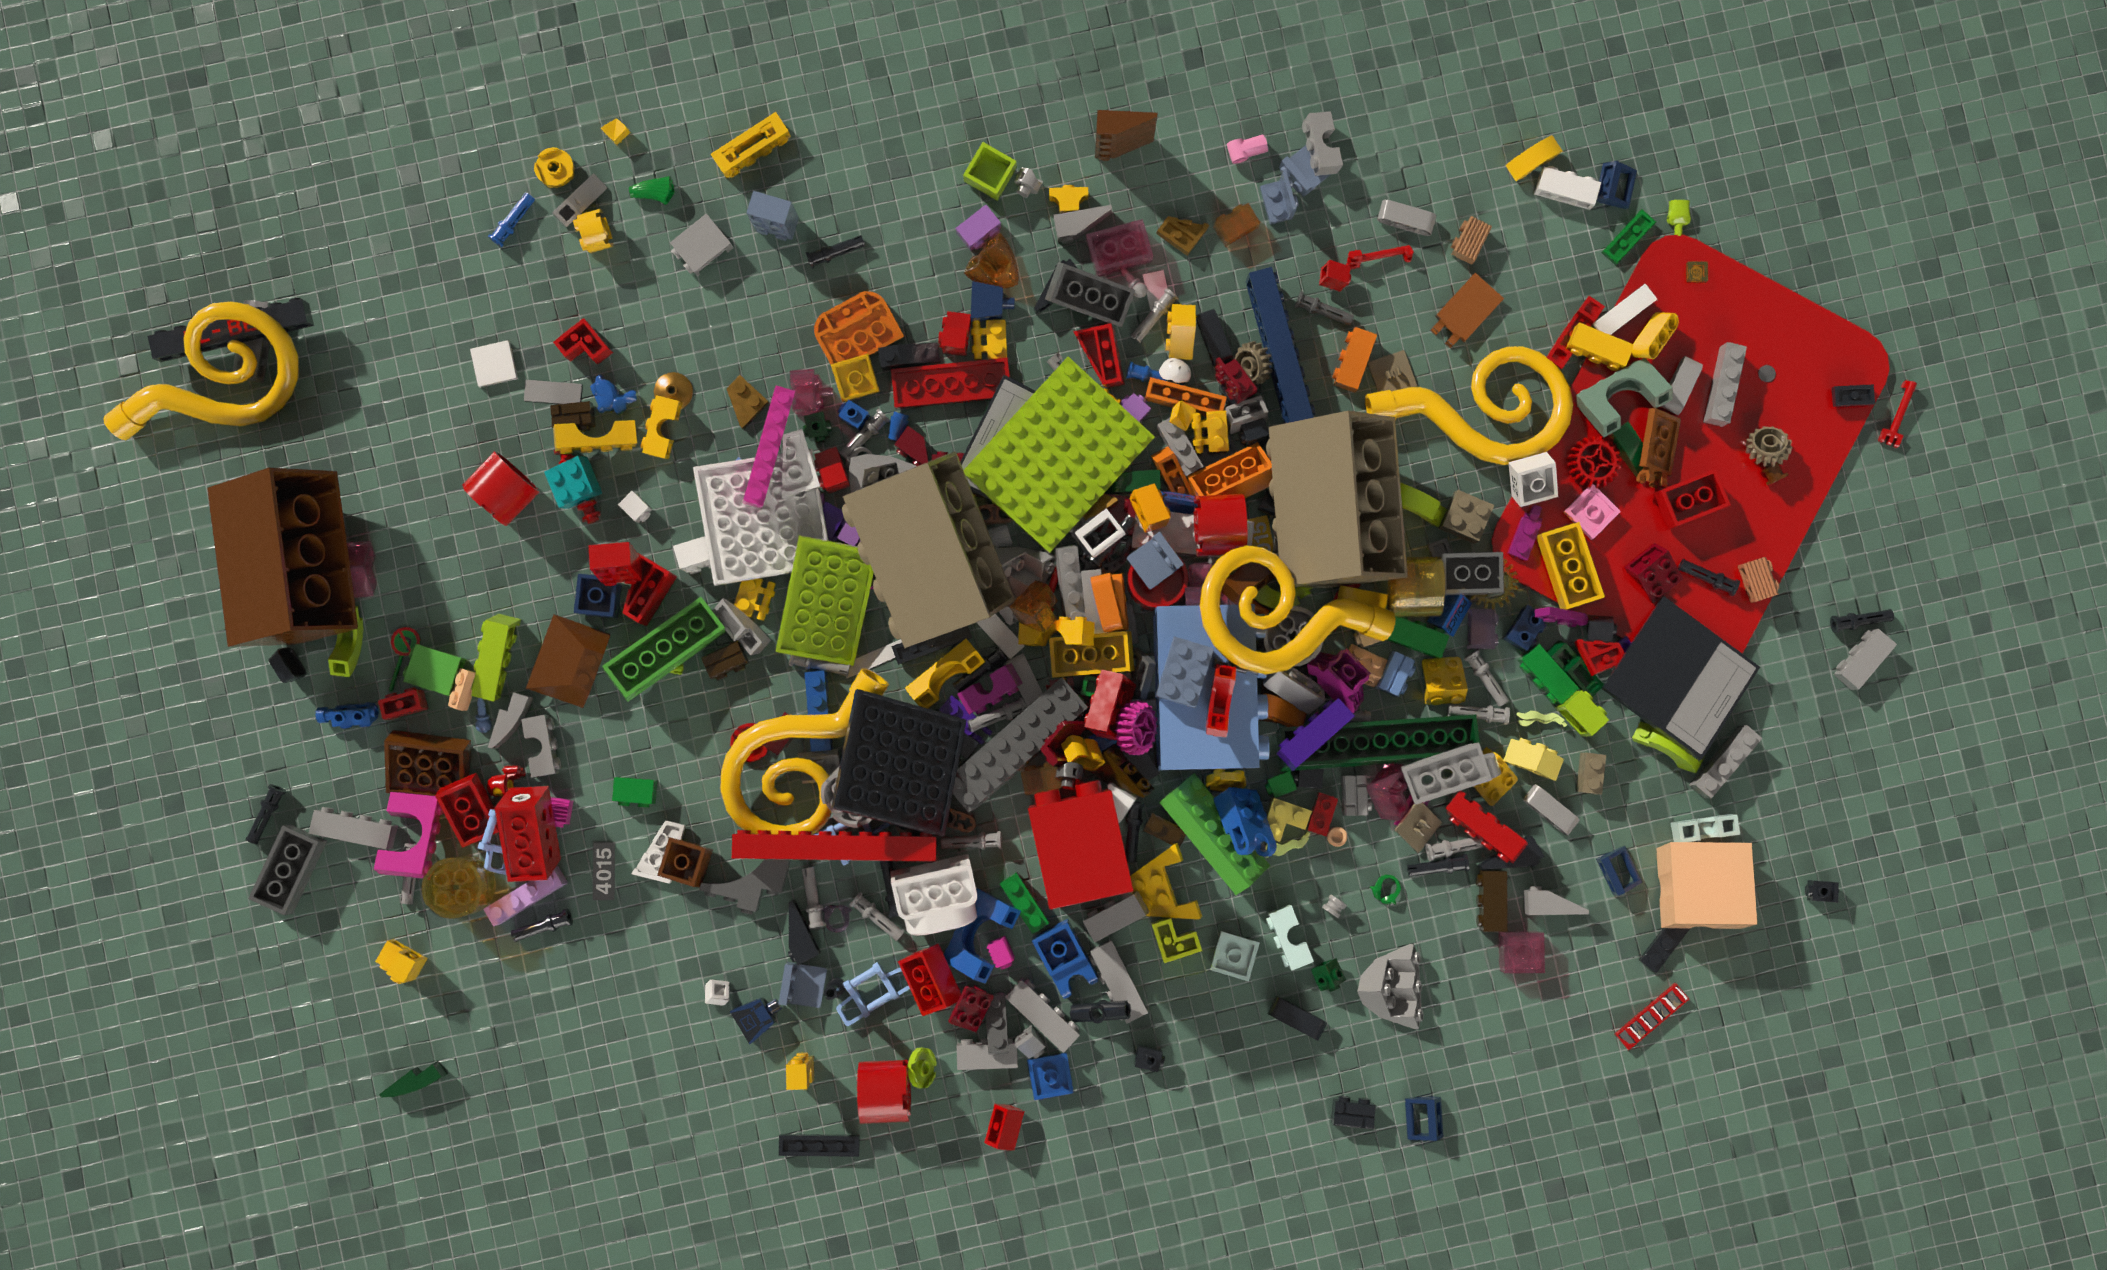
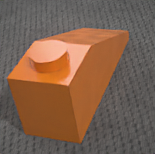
[1151,446,1195,496]

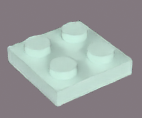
[1210,931,1259,981]

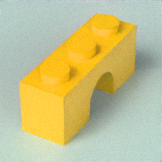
[641,395,683,459]
[786,1053,814,1090]

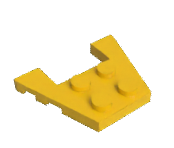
[1130,843,1202,919]

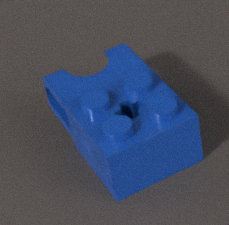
[1213,787,1277,857]
[1032,919,1099,999]

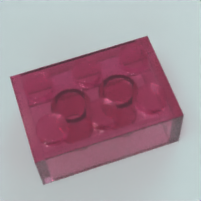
[1086,219,1153,277]

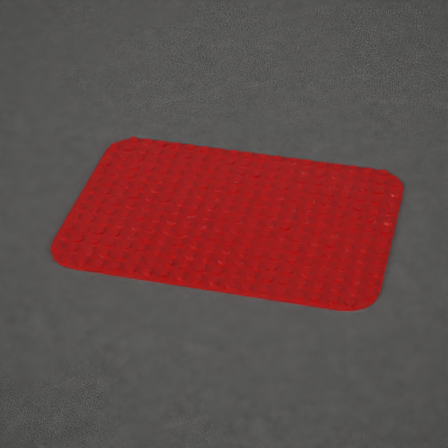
[1491,234,1890,653]

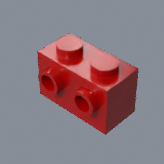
[378,687,429,720]
[984,1104,1025,1151]

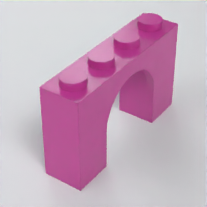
[374,792,444,879]

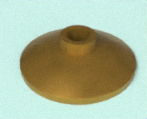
[654,372,693,410]

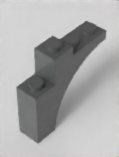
[700,859,791,914]

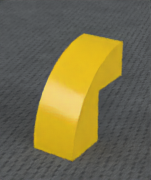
[1505,135,1562,181]

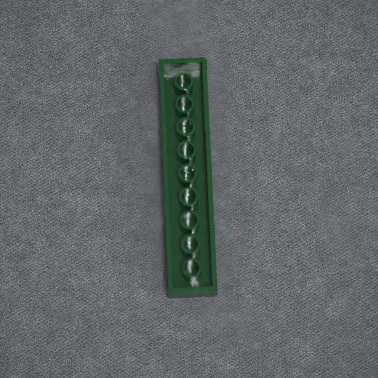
[1276,714,1480,771]

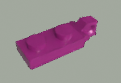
[1508,505,1542,561]

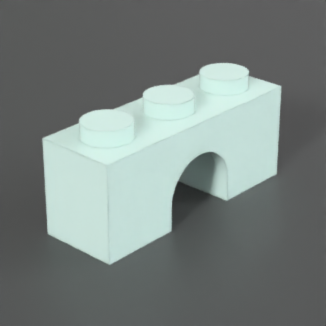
[1671,814,1740,842]
[1266,904,1314,971]

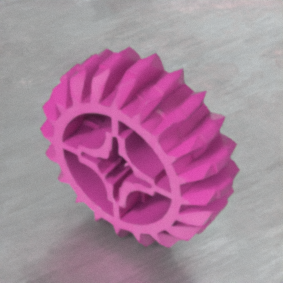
[1114,701,1158,755]

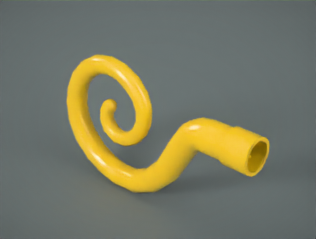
[103,301,299,440]
[1365,346,1573,465]
[1199,545,1396,675]
[720,668,889,835]

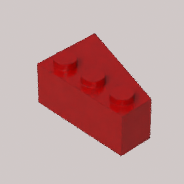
[1073,323,1125,388]
[623,553,677,627]

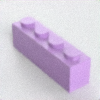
[483,866,568,926]

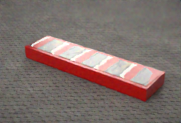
[1614,983,1689,1050]

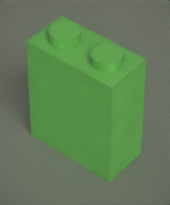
[403,644,466,696]

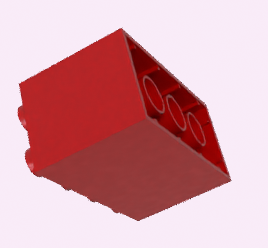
[1028,780,1133,910]

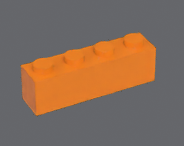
[1145,377,1227,416]

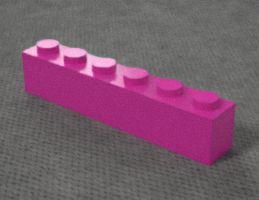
[742,385,795,509]

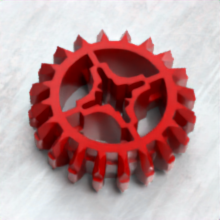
[1567,435,1622,488]

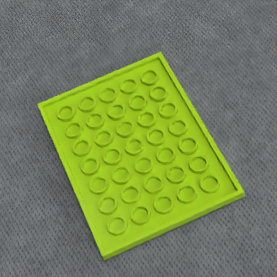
[964,356,1155,553]

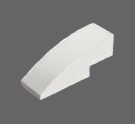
[1593,284,1657,335]

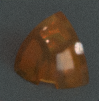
[964,233,1019,288]

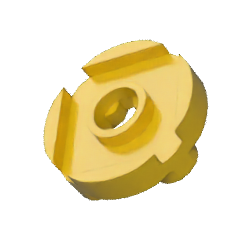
[534,147,575,188]
[1206,769,1246,792]

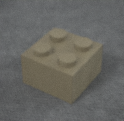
[1438,490,1494,544]

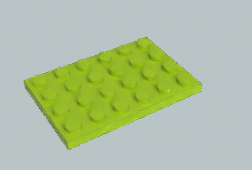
[775,535,874,666]

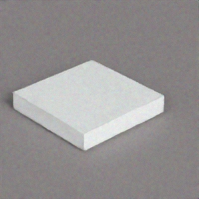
[470,340,518,388]

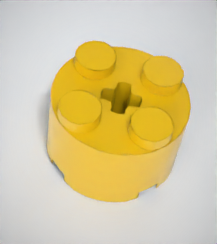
[573,209,613,253]

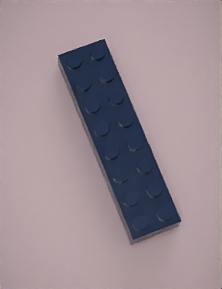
[1245,267,1315,424]

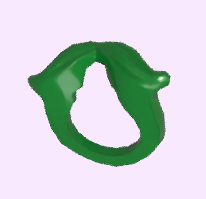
[1370,875,1401,905]

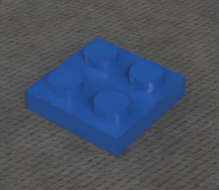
[1027,1052,1074,1100]

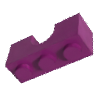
[957,663,1023,715]

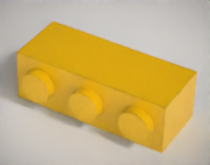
[1566,323,1633,371]

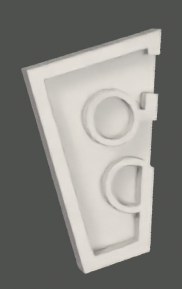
[782,429,820,498]
[631,821,686,884]

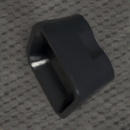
[268,647,307,683]

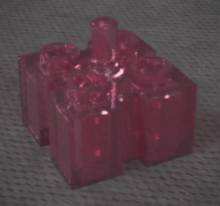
[790,369,833,417]

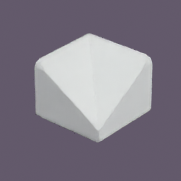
[705,979,729,1005]

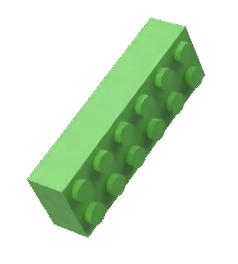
[602,597,725,702]
[1160,773,1270,895]

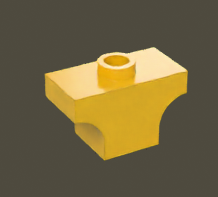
[1049,185,1088,214]

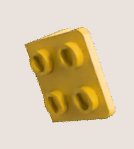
[1422,657,1468,705]
[1473,747,1518,806]

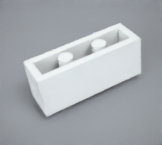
[1534,166,1601,210]

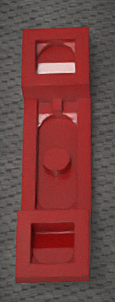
[1546,296,1605,369]

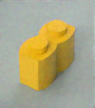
[1061,735,1105,771]

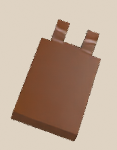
[1430,273,1504,348]
[1636,408,1681,488]

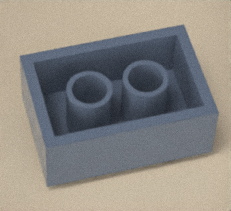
[746,191,799,241]
[1155,636,1214,708]

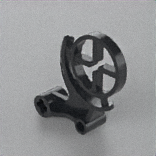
[1078,515,1132,605]

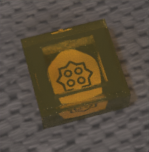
[1686,261,1708,282]

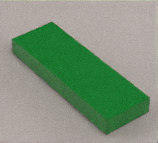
[1601,209,1656,266]

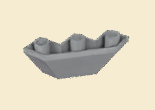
[848,454,917,493]
[995,547,1055,626]
[1357,944,1424,1029]

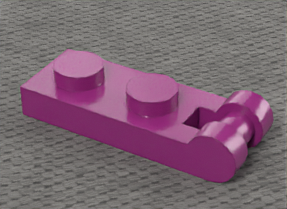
[1535,607,1589,628]

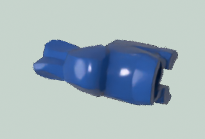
[590,375,637,415]

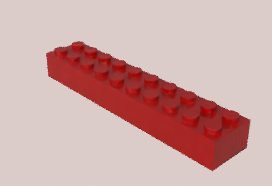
[731,830,936,861]

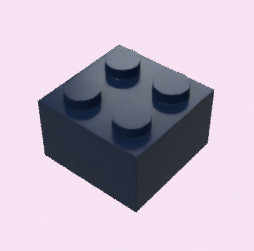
[574,574,622,618]

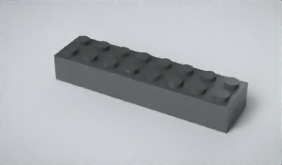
[953,677,1090,812]

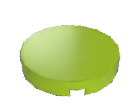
[908,1047,937,1088]

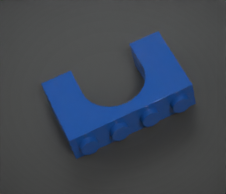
[944,888,1021,984]

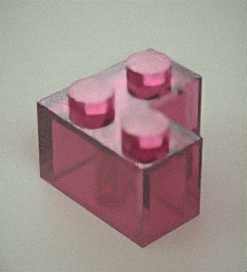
[347,541,377,598]
[1185,562,1222,606]
[1366,764,1410,821]

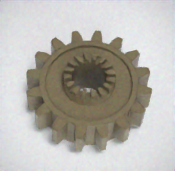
[1235,341,1273,385]
[1746,426,1792,467]

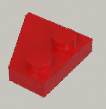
[1574,639,1624,676]

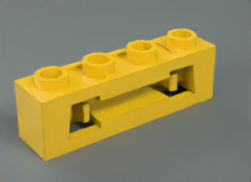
[711,112,791,179]

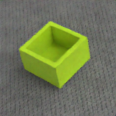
[963,142,1017,201]
[1555,690,1609,737]

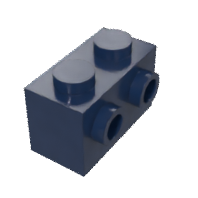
[1503,605,1547,652]

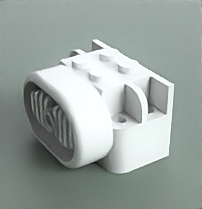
[890,854,977,936]

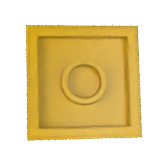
[831,354,880,403]

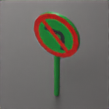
[389,627,421,692]

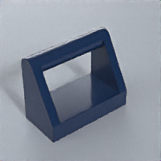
[1596,161,1637,209]
[1596,846,1642,896]
[1405,1096,1444,1141]

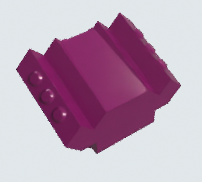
[1307,648,1371,713]

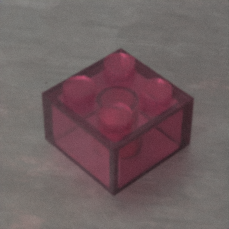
[1499,931,1545,973]

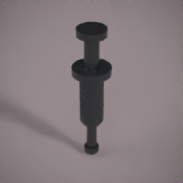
[1212,658,1259,675]

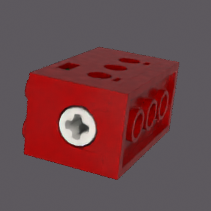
[495,786,561,882]

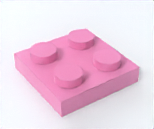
[1563,485,1621,540]

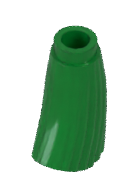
[629,176,675,205]

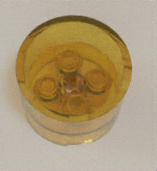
[1387,557,1445,616]
[422,856,496,919]

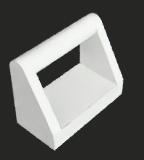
[1075,508,1126,558]

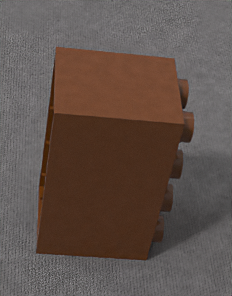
[207,467,358,647]

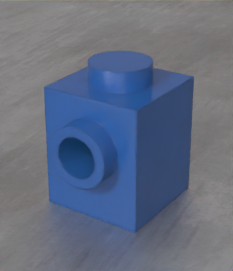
[838,400,870,432]

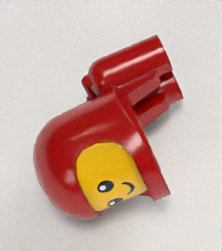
[487,765,526,797]

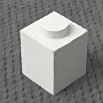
[618,491,653,523]

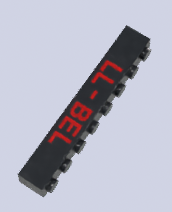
[147,298,314,362]

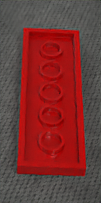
[891,358,1010,409]

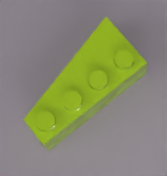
[471,614,522,702]

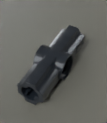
[1070,1000,1131,1024]

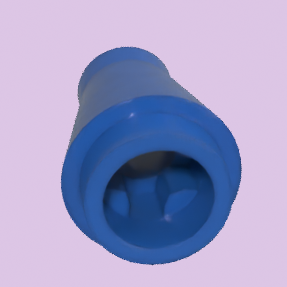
[888,411,909,441]

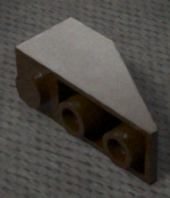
[1096,745,1155,798]

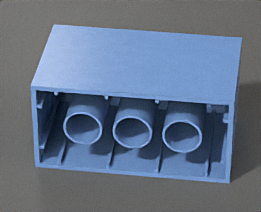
[1153,604,1269,770]

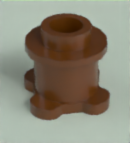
[1761,462,1789,485]

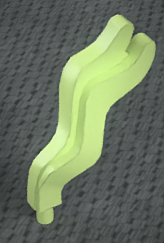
[1516,711,1567,727]
[1265,832,1310,858]

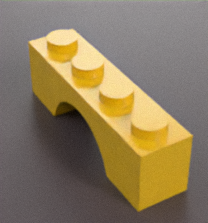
[553,420,637,454]
[1018,617,1095,646]
[905,639,985,709]

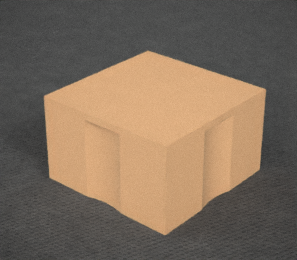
[1656,842,1757,929]

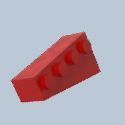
[1445,790,1528,863]

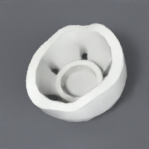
[1159,358,1191,383]

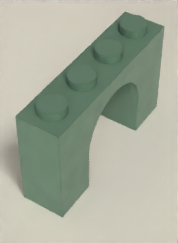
[1577,358,1673,437]

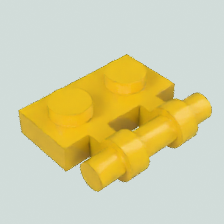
[971,320,1007,361]
[1191,410,1229,453]
[734,578,776,621]

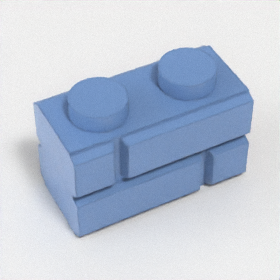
[1375,651,1416,697]

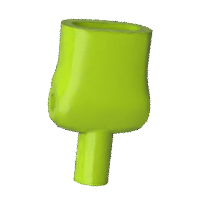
[1667,200,1691,236]

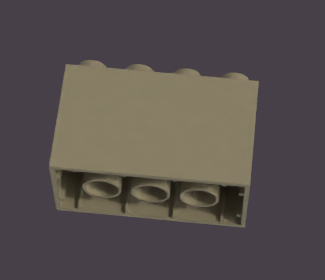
[1266,411,1408,588]
[842,451,1015,648]

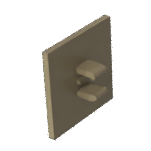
[1367,350,1417,392]
[1395,802,1442,853]

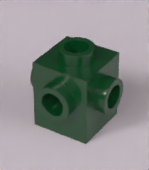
[803,411,832,443]
[1311,958,1346,992]

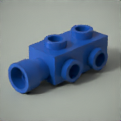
[316,702,379,729]

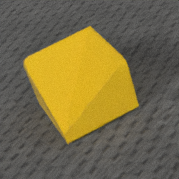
[601,118,631,146]
[1169,401,1196,431]

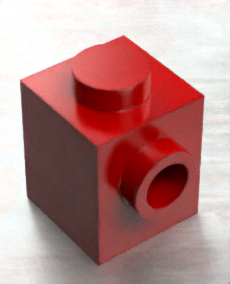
[1319,260,1352,291]

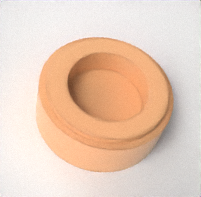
[1327,827,1347,847]

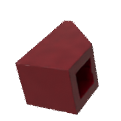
[895,426,929,466]

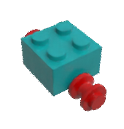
[544,450,602,524]

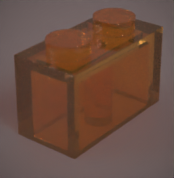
[1213,203,1260,247]

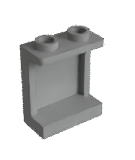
[670,214,734,277]

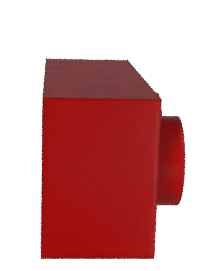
[1306,792,1338,836]

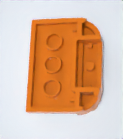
[814,291,904,364]

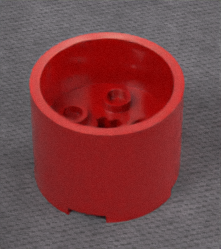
[462,451,540,526]
[1194,494,1248,556]
[1127,555,1188,611]
[857,1060,911,1124]

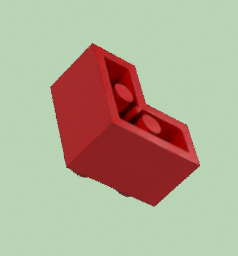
[938,311,971,356]
[553,318,613,365]
[814,447,850,494]

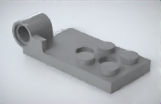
[1401,742,1501,805]

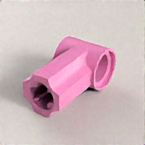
[1226,135,1268,164]

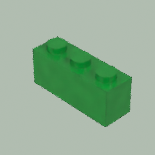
[1387,614,1449,659]
[1517,644,1579,705]
[1000,872,1049,934]

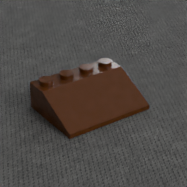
[1095,110,1158,161]
[384,730,471,796]

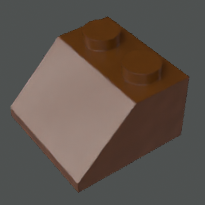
[657,837,713,887]

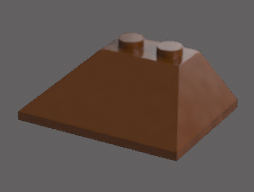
[526,614,611,708]

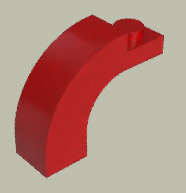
[1205,664,1236,738]

